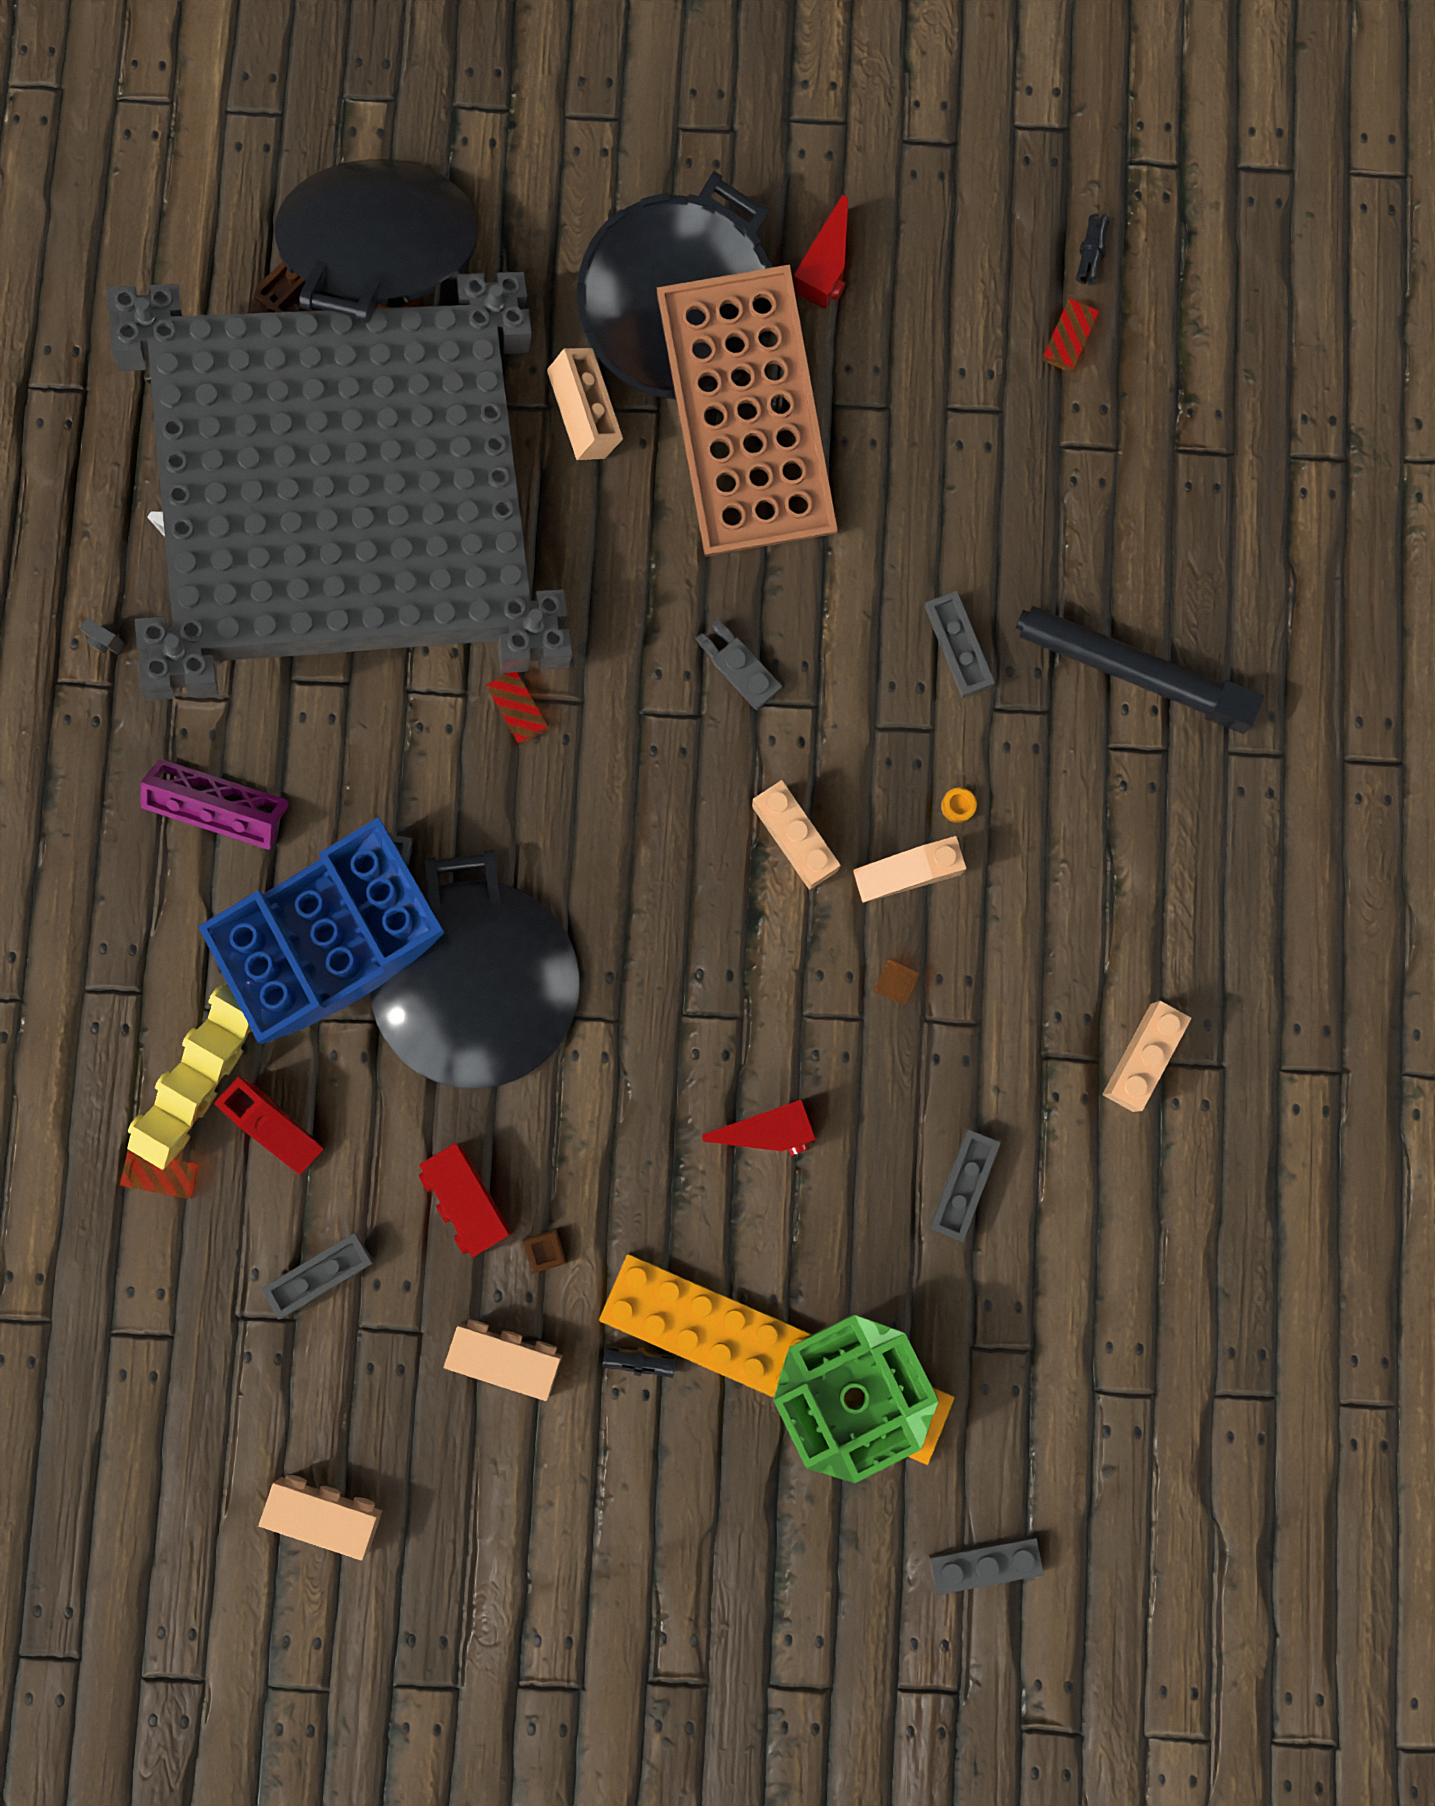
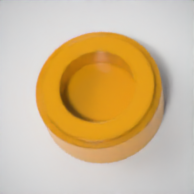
[941,787,977,823]

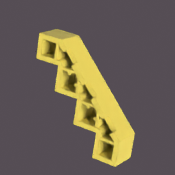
[127,984,252,1170]

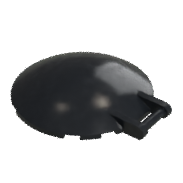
[274,159,478,323]
[577,171,773,399]
[370,850,580,1089]

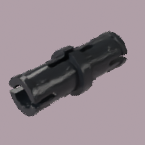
[1076,214,1110,285]
[602,1345,676,1378]

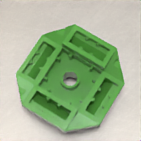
[773,1314,939,1483]

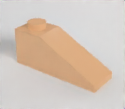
[853,836,966,903]

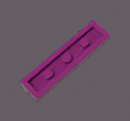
[141,759,288,850]

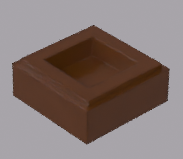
[522,1229,567,1274]

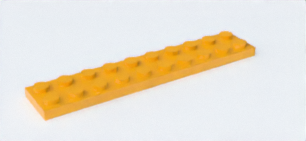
[599,1254,955,1465]

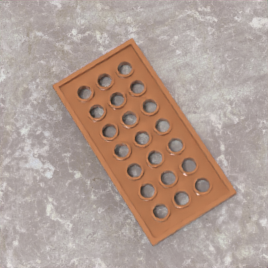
[657,265,838,557]

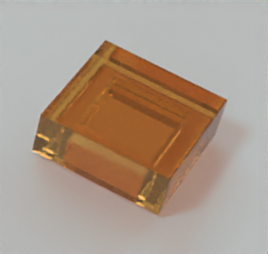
[873,959,920,1006]

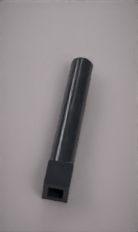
[1015,606,1264,734]

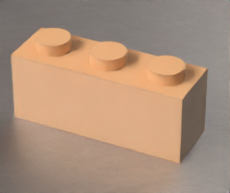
[547,348,623,460]
[752,780,841,890]
[1102,1001,1192,1112]
[444,1319,563,1401]
[258,1475,383,1561]

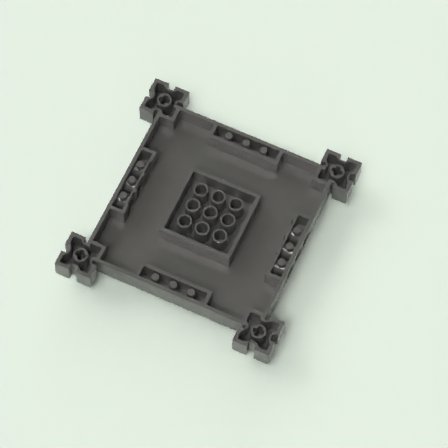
[106,272,572,701]

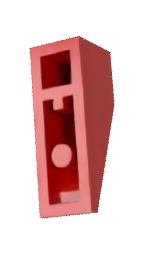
[793,194,848,310]
[701,1100,816,1156]

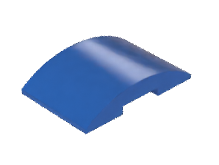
[198,817,444,1044]

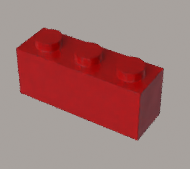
[418,1143,513,1258]

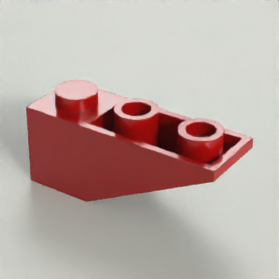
[214,1077,325,1175]

